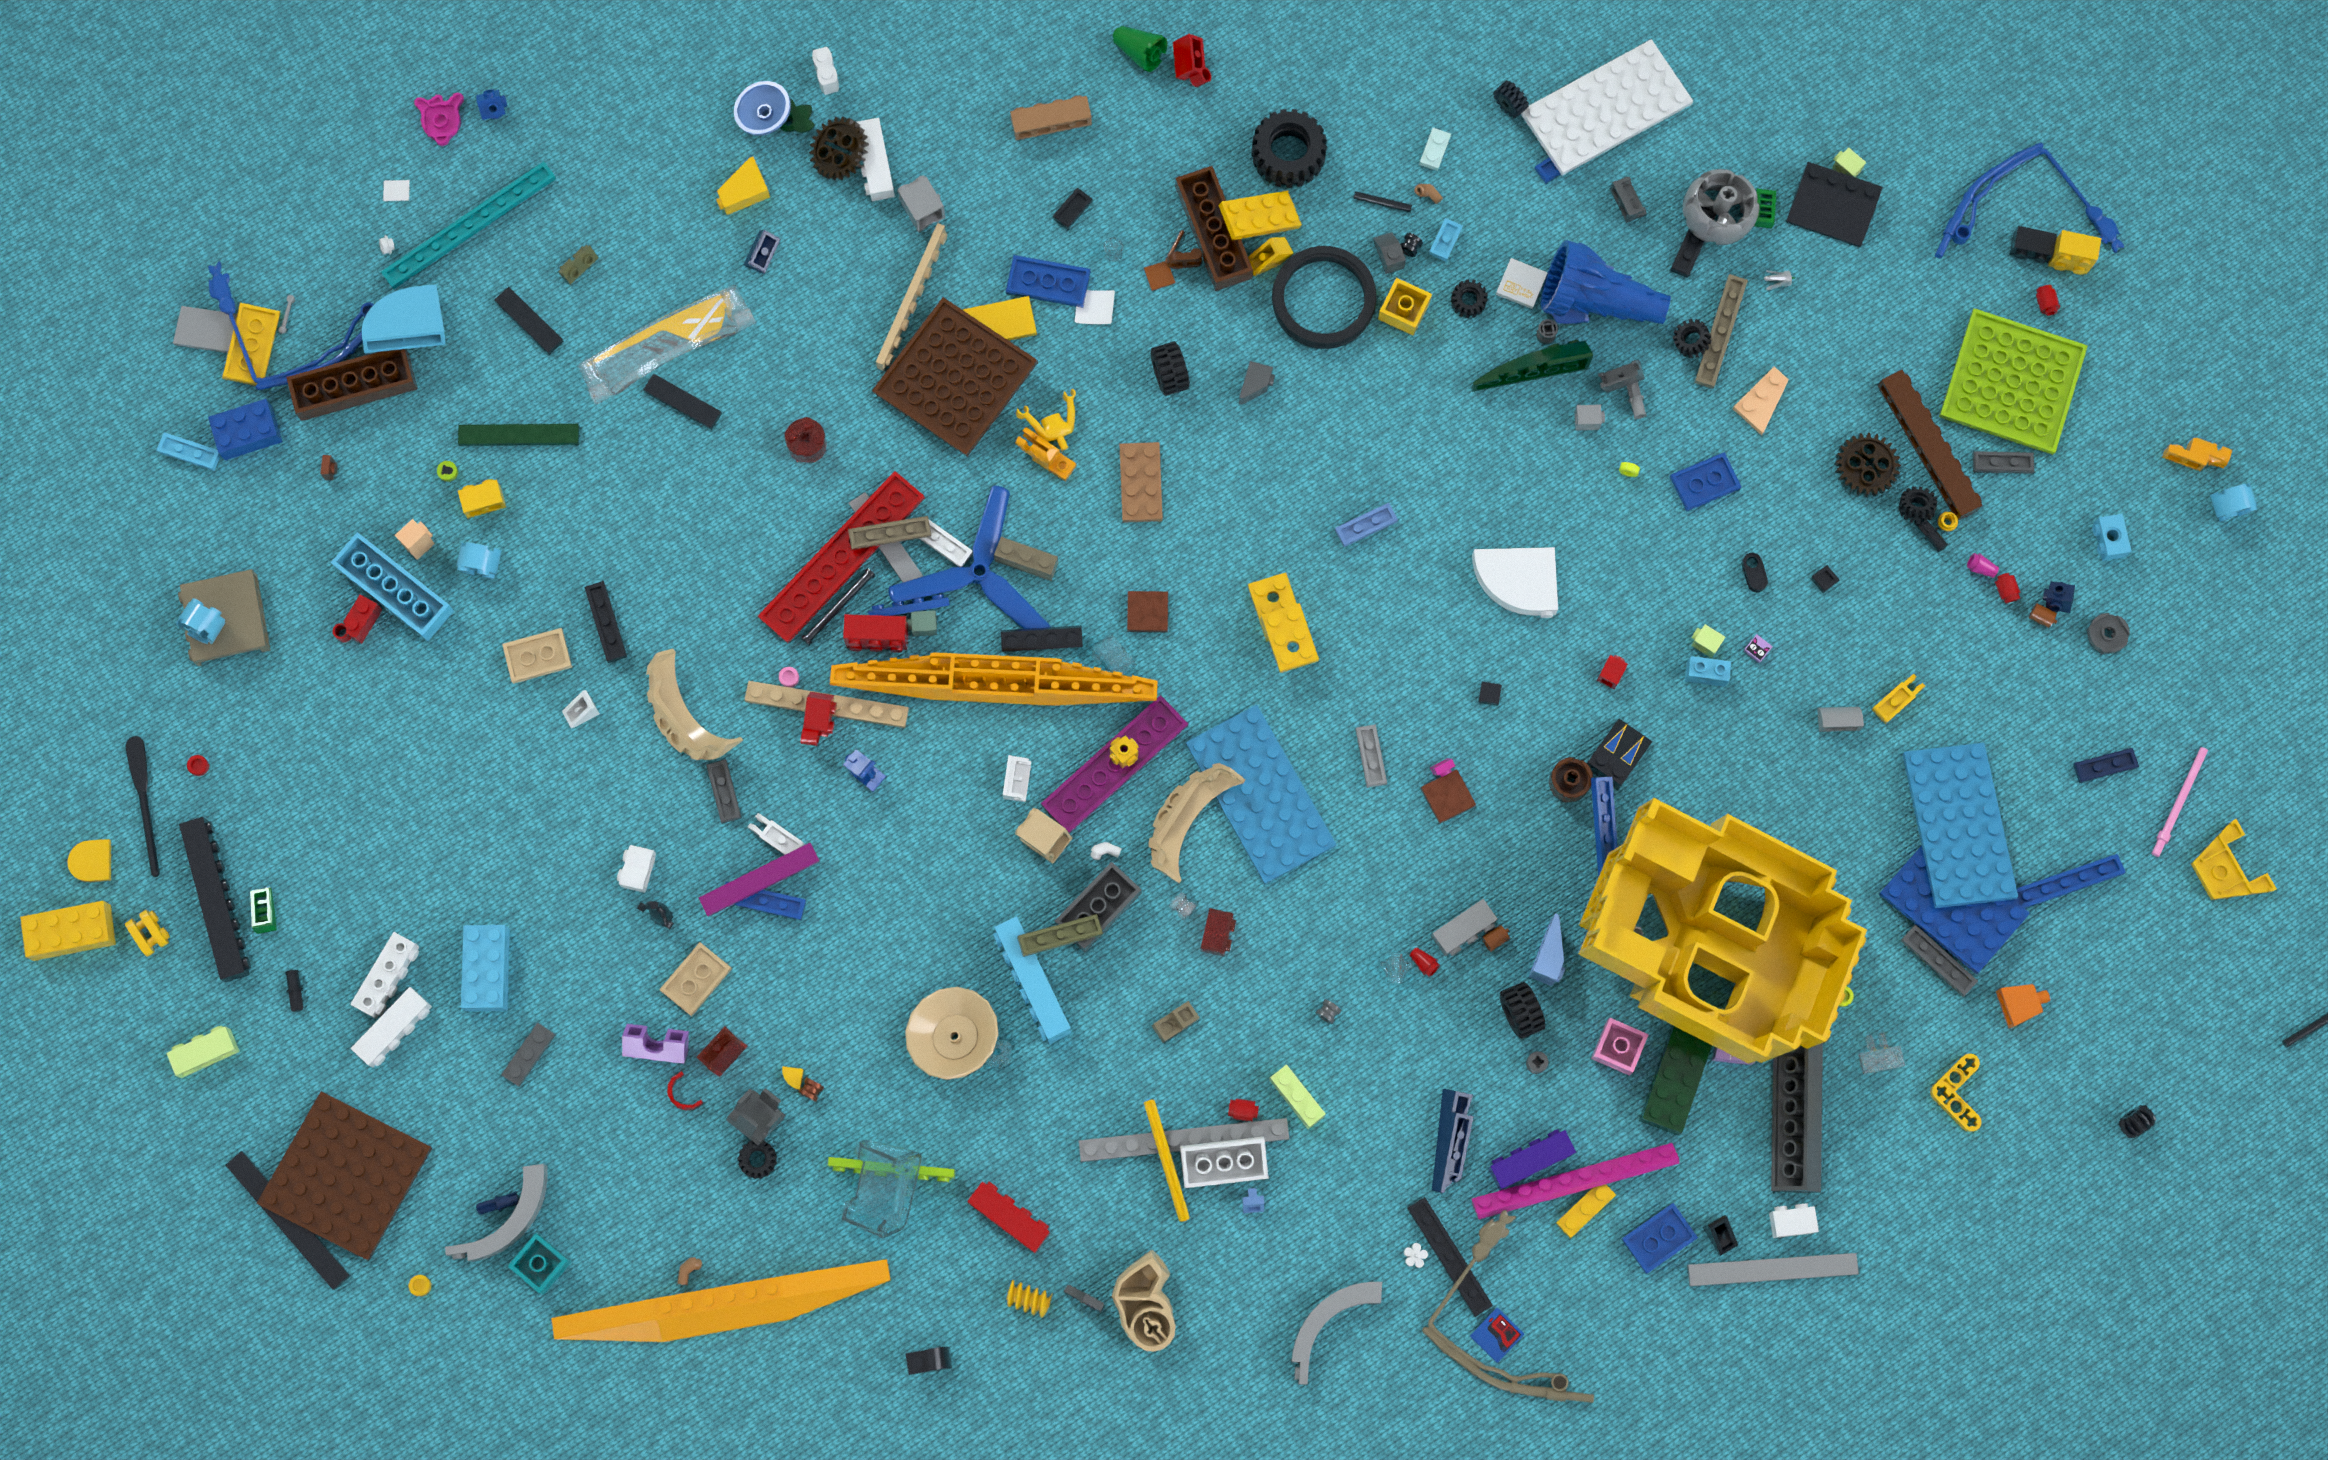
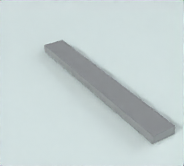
[1687,1253,1859,1286]

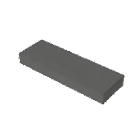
[1972,451,2034,474]
[706,759,742,824]

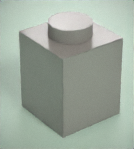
[1574,405,1605,431]

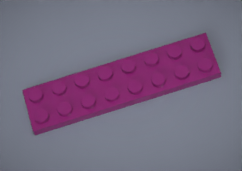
[1041,695,1188,834]

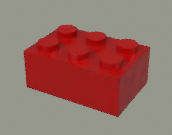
[843,614,908,653]

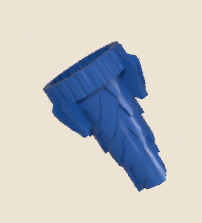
[1541,240,1671,324]

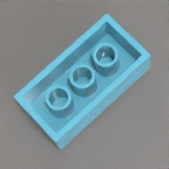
[461,925,510,1012]

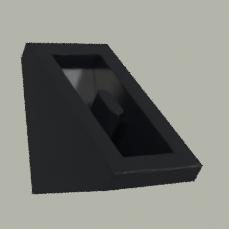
[1703,1215,1738,1256]

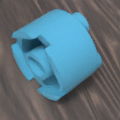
[2210,483,2257,522]
[456,542,501,579]
[176,598,225,644]

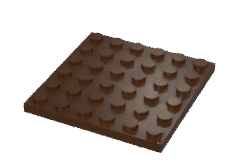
[872,297,1038,457]
[256,1091,432,1261]

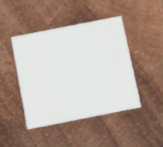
[383,180,409,201]

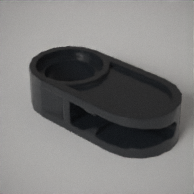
[1741,552,1768,593]

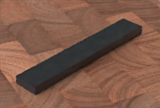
[1407,1197,1493,1317]

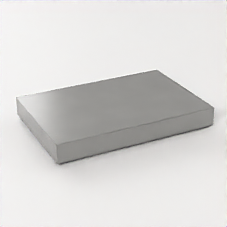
[173,306,237,353]

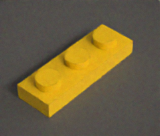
[1556,1184,1616,1238]

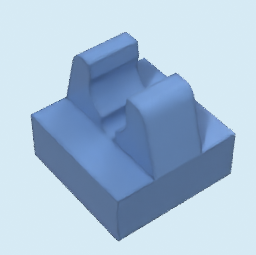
[1242,1188,1264,1213]

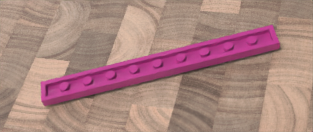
[1472,1143,1679,1220]

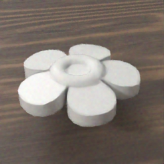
[1404,1243,1428,1268]

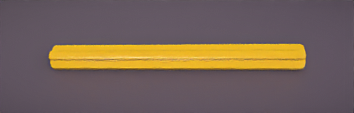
[1144,1099,1190,1222]

